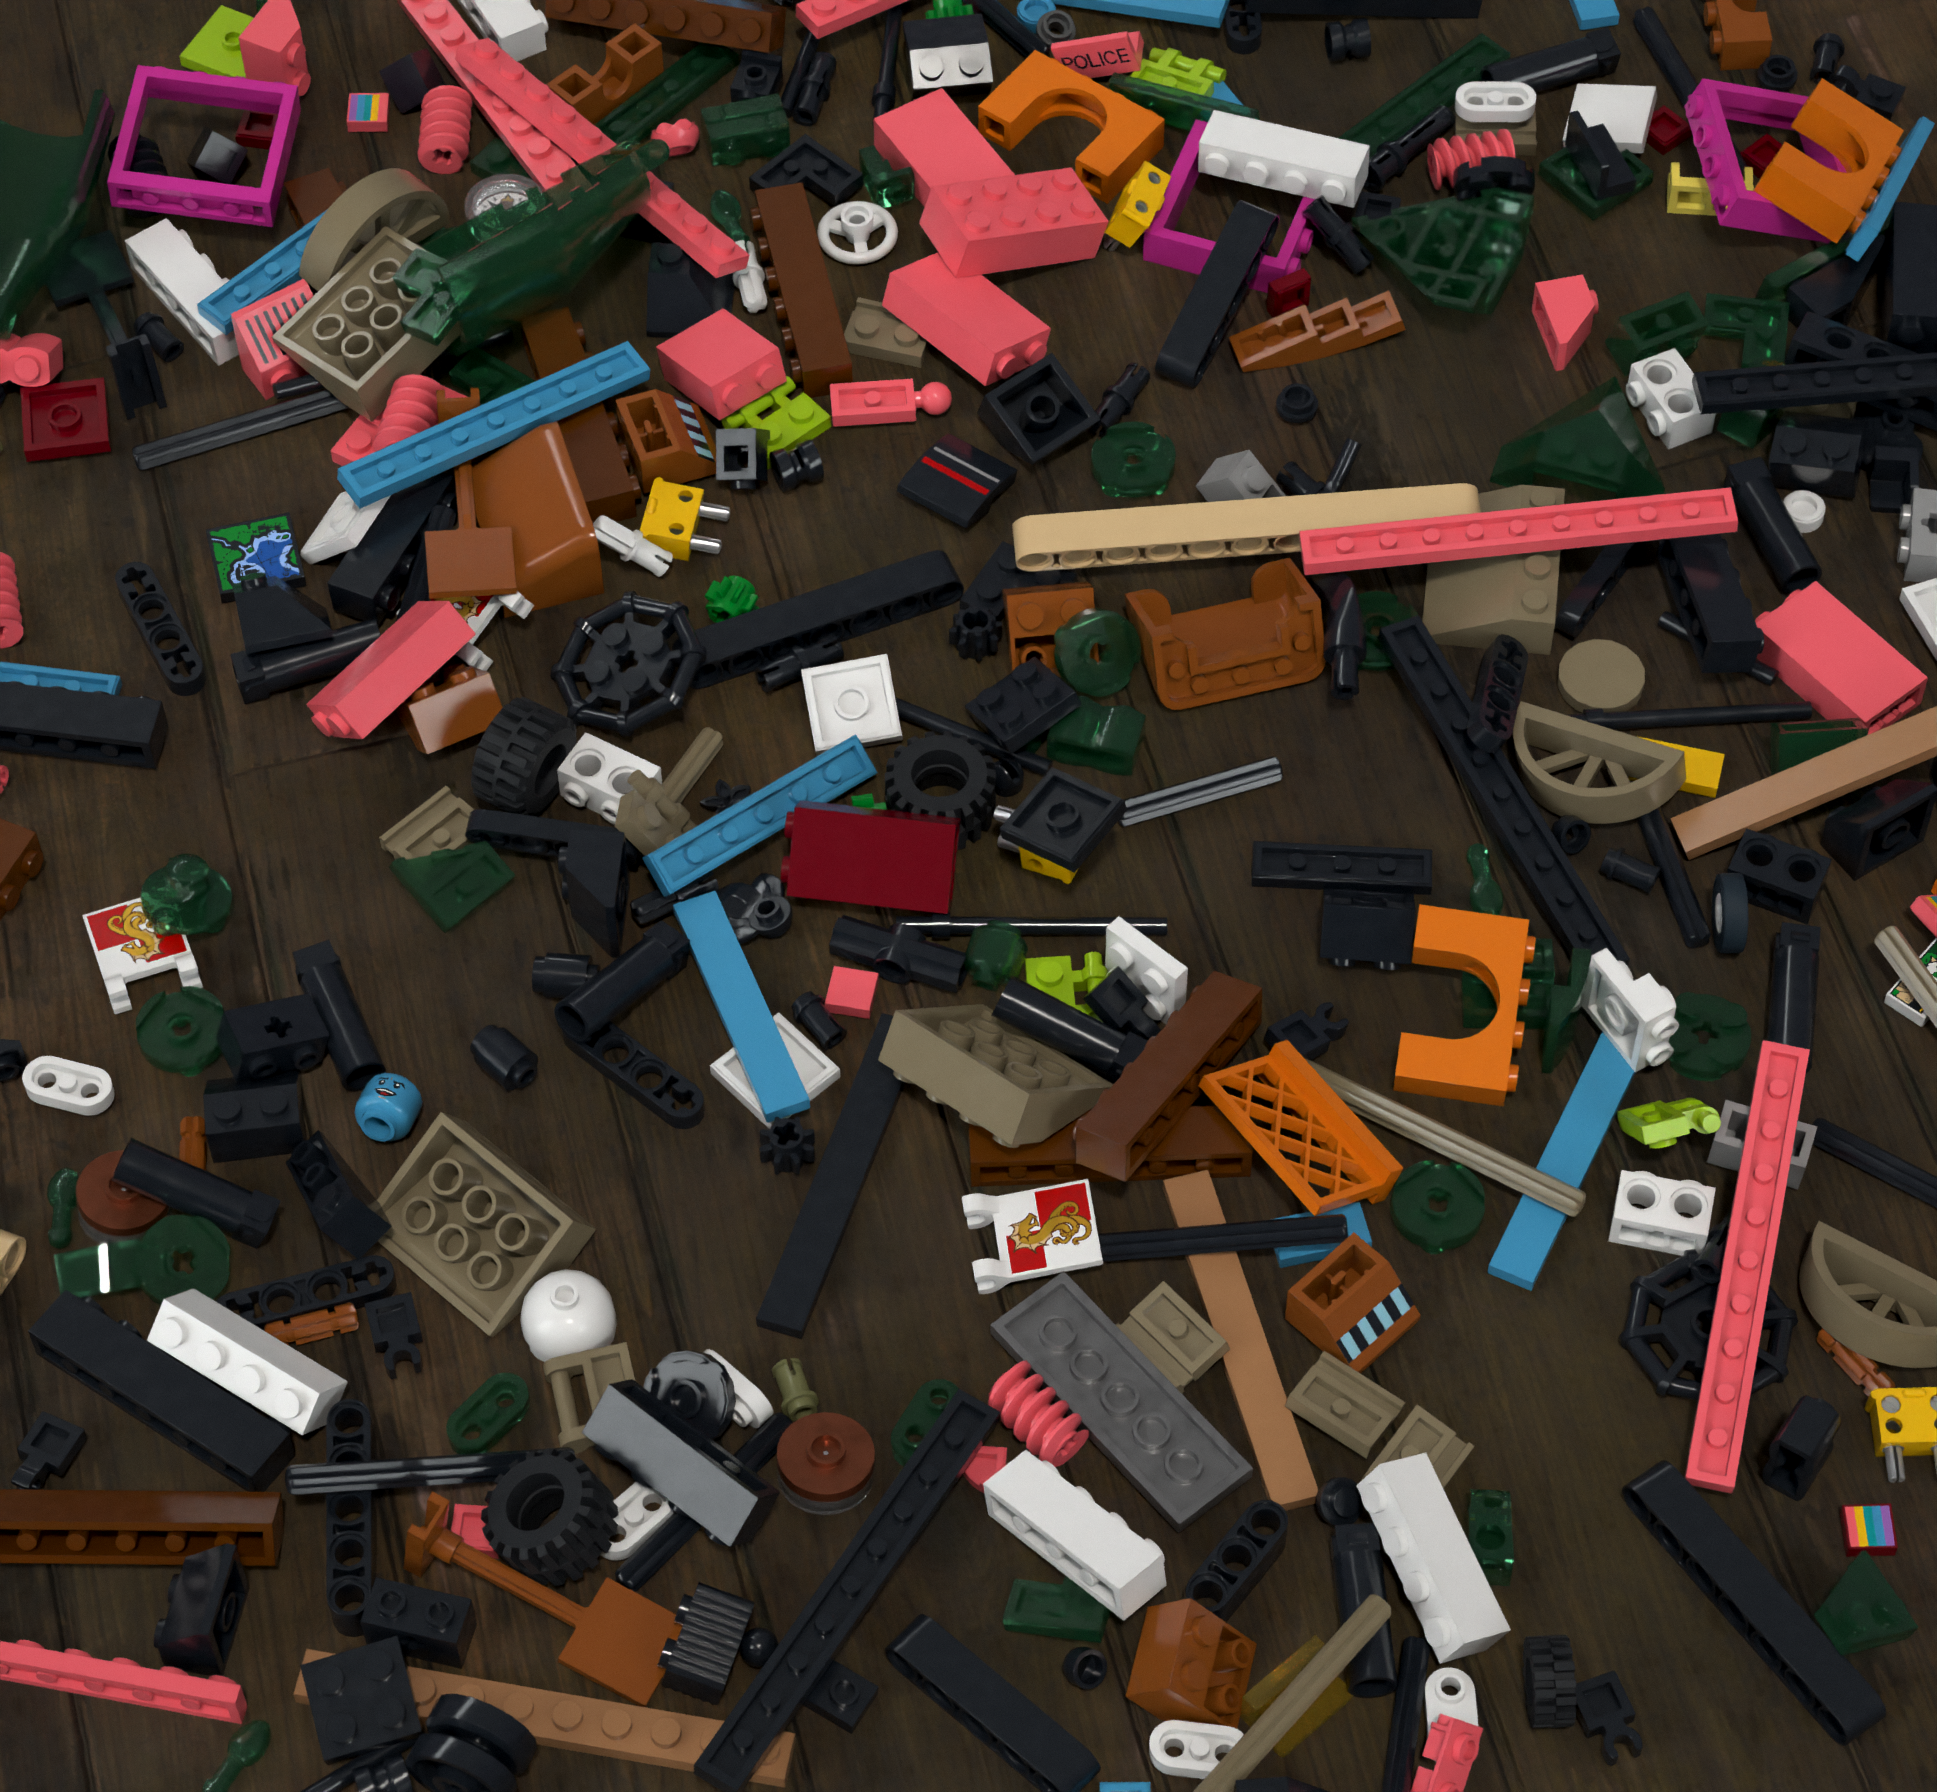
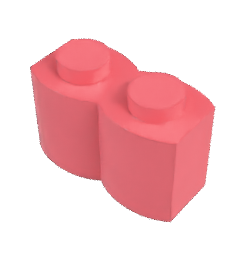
[0,331,64,387]

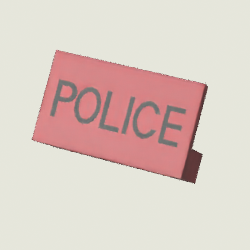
[1051,31,1144,78]

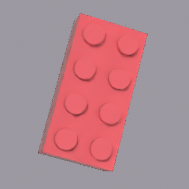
[919,167,1109,278]

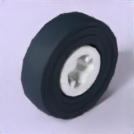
[1712,873,1749,953]

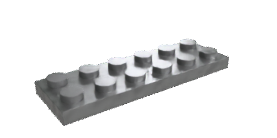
[990,1271,1253,1533]

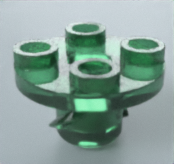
[141,853,232,936]

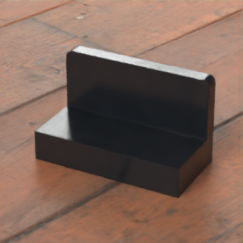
[1565,110,1636,201]

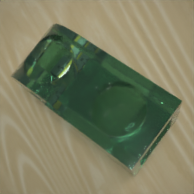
[1466,1489,1514,1586]

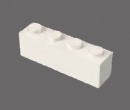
[457,0,549,62]
[1198,110,1370,208]
[125,218,239,366]
[147,1288,348,1435]
[983,1450,1167,1621]
[1356,1452,1510,1664]

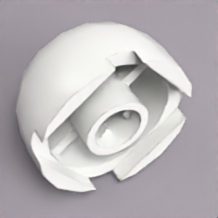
[520,1269,617,1362]

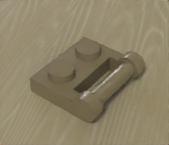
[543,1342,635,1454]

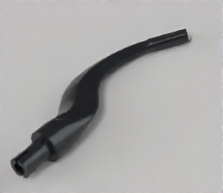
[1304,437,1367,700]

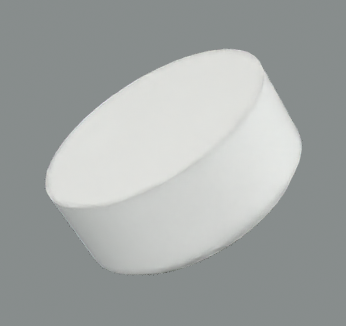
[1783,490,1826,533]

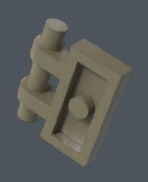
[614,770,697,856]

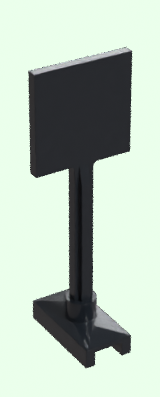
[32,230,167,420]

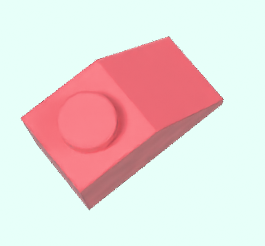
[1532,274,1599,371]

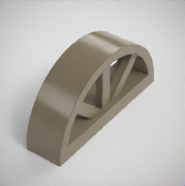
[299,168,450,291]
[1513,701,1686,824]
[1799,1221,1937,1368]

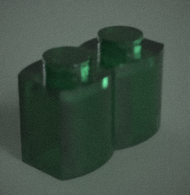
[1047,696,1146,776]

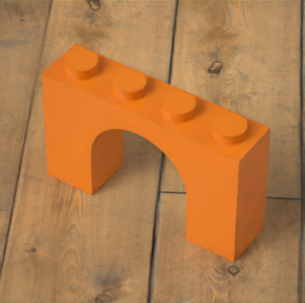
[978,50,1165,204]
[1753,78,1904,244]
[1393,904,1536,1107]

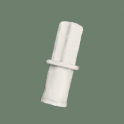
[732,240,768,313]
[593,515,673,577]

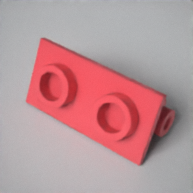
[1411,1714,1483,1792]

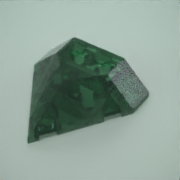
[1351,187,1534,315]
[1490,376,1665,499]

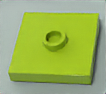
[179,5,254,78]

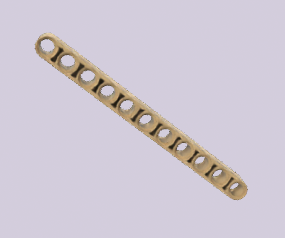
[1012,483,1481,572]

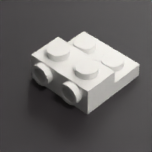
[1582,948,1679,1072]

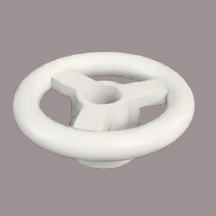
[817,201,898,265]

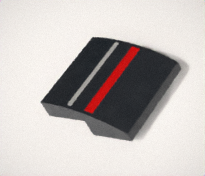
[897,433,1018,528]

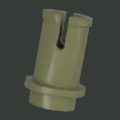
[772,1358,819,1422]

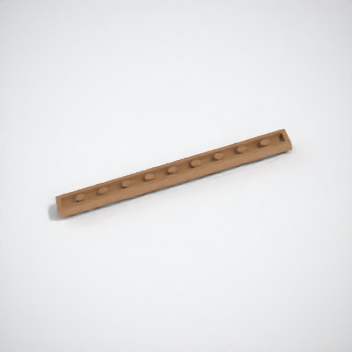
[293,1649,796,1788]

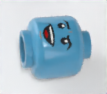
[354,1073,423,1142]

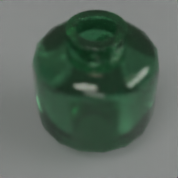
[963,920,1028,991]

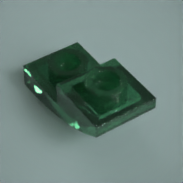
[53,1237,164,1299]

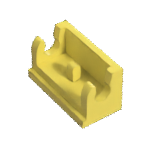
[1667,162,1754,216]

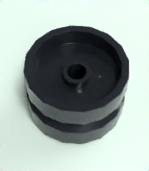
[405,1693,537,1792]

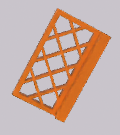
[1198,1040,1404,1216]

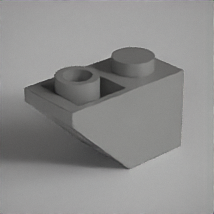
[1196,450,1286,502]

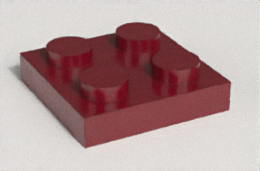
[20,377,111,462]

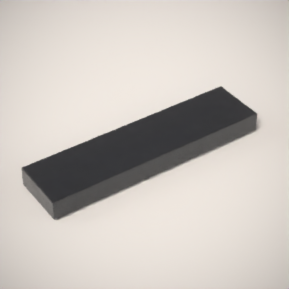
[1252,841,1432,895]

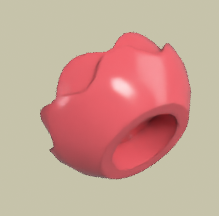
[651,119,700,157]

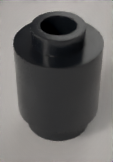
[532,952,601,999]
[470,1025,538,1090]

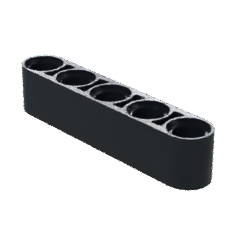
[1155,200,1280,389]
[326,1399,377,1637]
[884,1614,1101,1792]

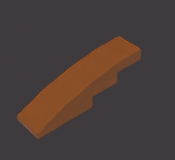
[1229,290,1406,372]

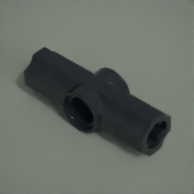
[829,915,970,993]

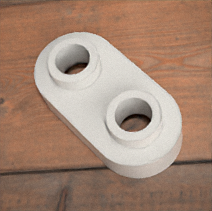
[1455,82,1536,122]
[22,1056,115,1116]
[703,1349,773,1428]
[600,1482,675,1560]
[1423,1668,1479,1762]
[1149,1720,1244,1779]

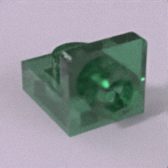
[859,145,915,208]

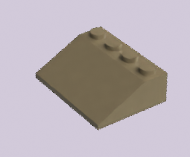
[272,226,485,422]
[1422,484,1565,655]
[878,1004,1113,1148]
[377,1112,596,1337]

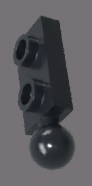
[739,1627,879,1734]

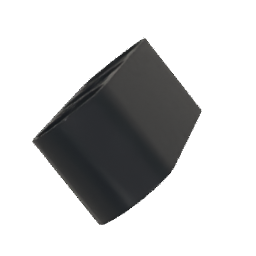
[1185,1500,1288,1623]

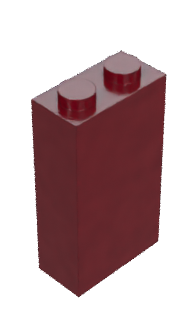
[780,800,961,914]

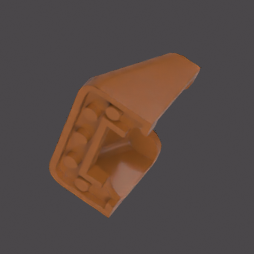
[471,421,604,618]
[1125,558,1326,710]

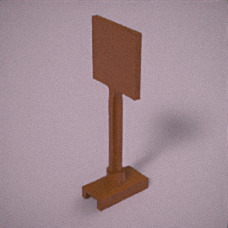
[425,388,517,599]
[403,1491,683,1707]

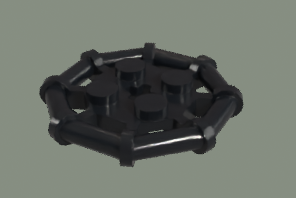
[550,591,707,737]
[1619,1249,1798,1401]

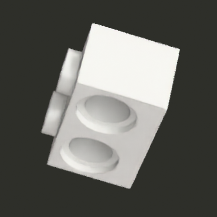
[1626,348,1716,449]
[557,732,662,824]
[1608,1170,1716,1256]

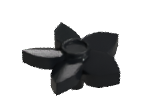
[699,779,751,815]

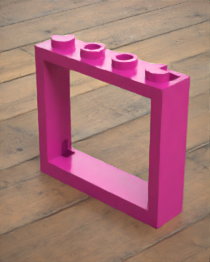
[107,65,301,227]
[1684,78,1855,246]
[1143,119,1315,293]

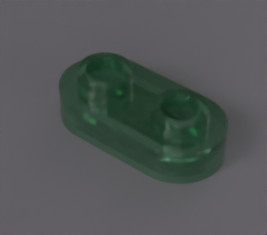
[446,1373,530,1454]
[891,1379,959,1466]

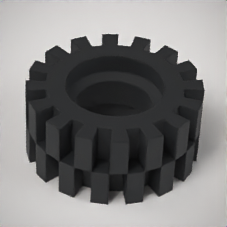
[1523,1635,1577,1728]

